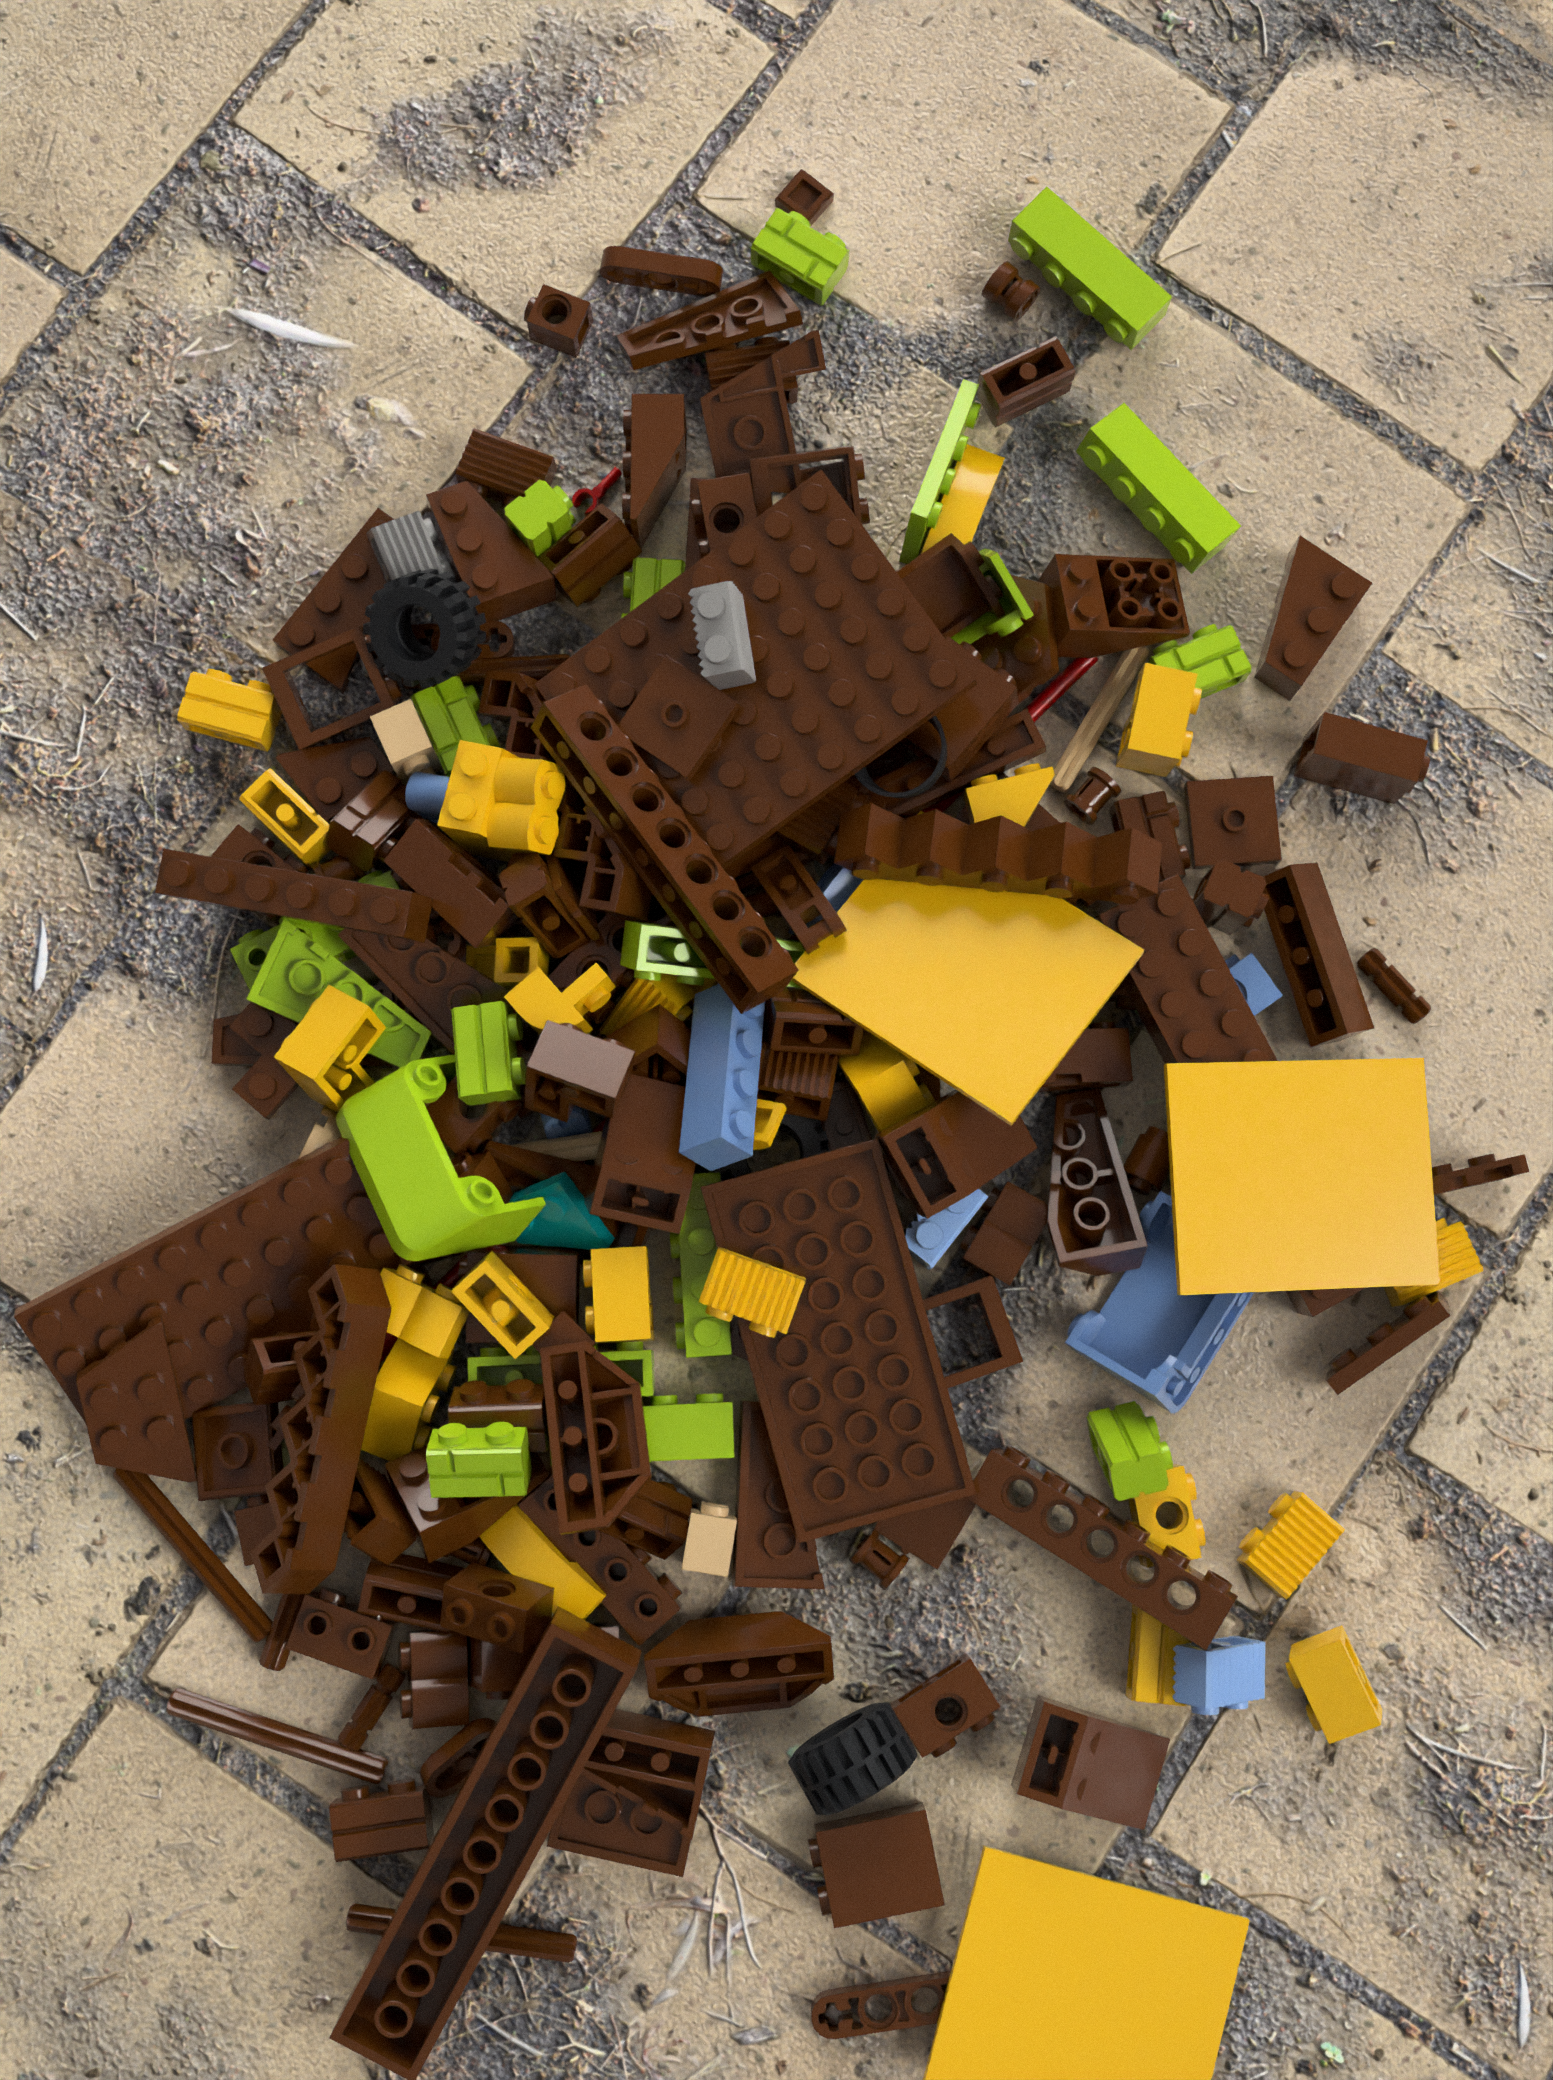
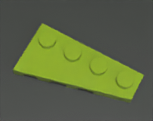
[899,379,982,564]
[246,918,432,1068]

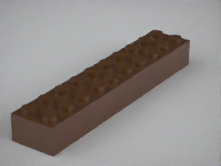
[1094,873,1367,1317]
[329,1606,642,2080]

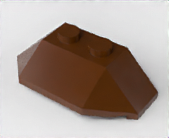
[540,1341,652,1535]
[644,1611,834,1717]

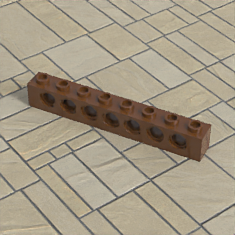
[531,684,799,1014]
[426,895,676,1155]

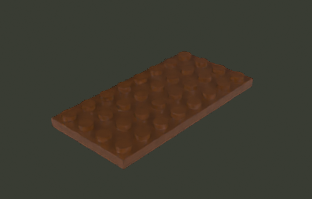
[14,1136,434,1423]
[701,1138,977,1543]

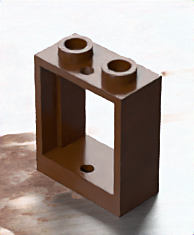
[748,445,870,524]
[262,626,403,750]
[923,1276,1023,1389]

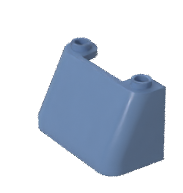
[1065,1191,1255,1414]

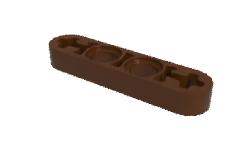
[811,1971,951,2039]

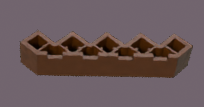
[478,670,653,921]
[834,803,1162,905]
[251,1264,392,1594]

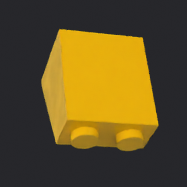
[437,740,519,862]

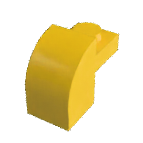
[466,937,549,991]
[504,963,616,1035]

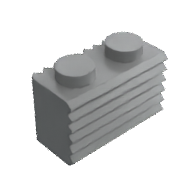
[367,511,455,610]
[688,581,756,690]

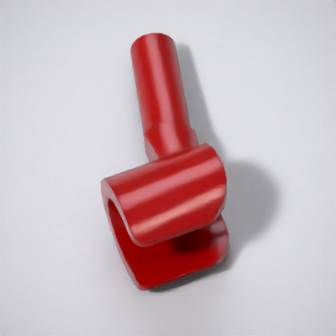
[572,467,622,516]

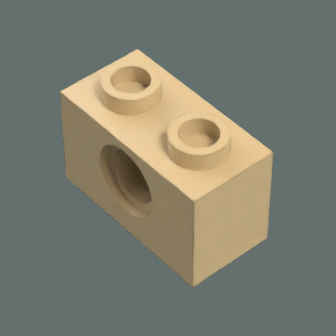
[370,699,444,785]
[681,1501,737,1577]

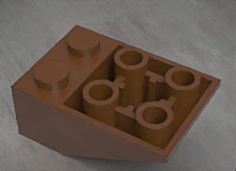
[622,393,687,549]
[1037,554,1190,658]
[584,1073,696,1234]
[875,1089,1038,1219]
[385,1445,549,1563]
[1011,1695,1170,1830]

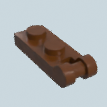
[750,844,847,955]

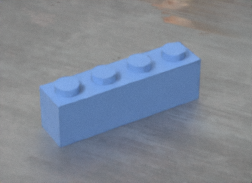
[679,984,765,1171]

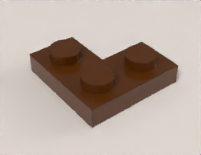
[229,1002,299,1120]

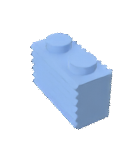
[904,1189,988,1270]
[1172,1636,1266,1715]

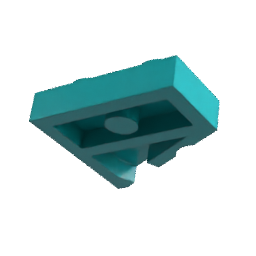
[509,1172,614,1250]

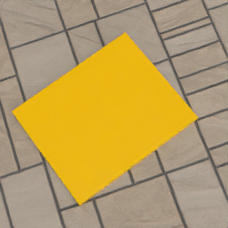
[791,810,1144,1126]
[1164,1058,1440,1295]
[923,1846,1250,2080]

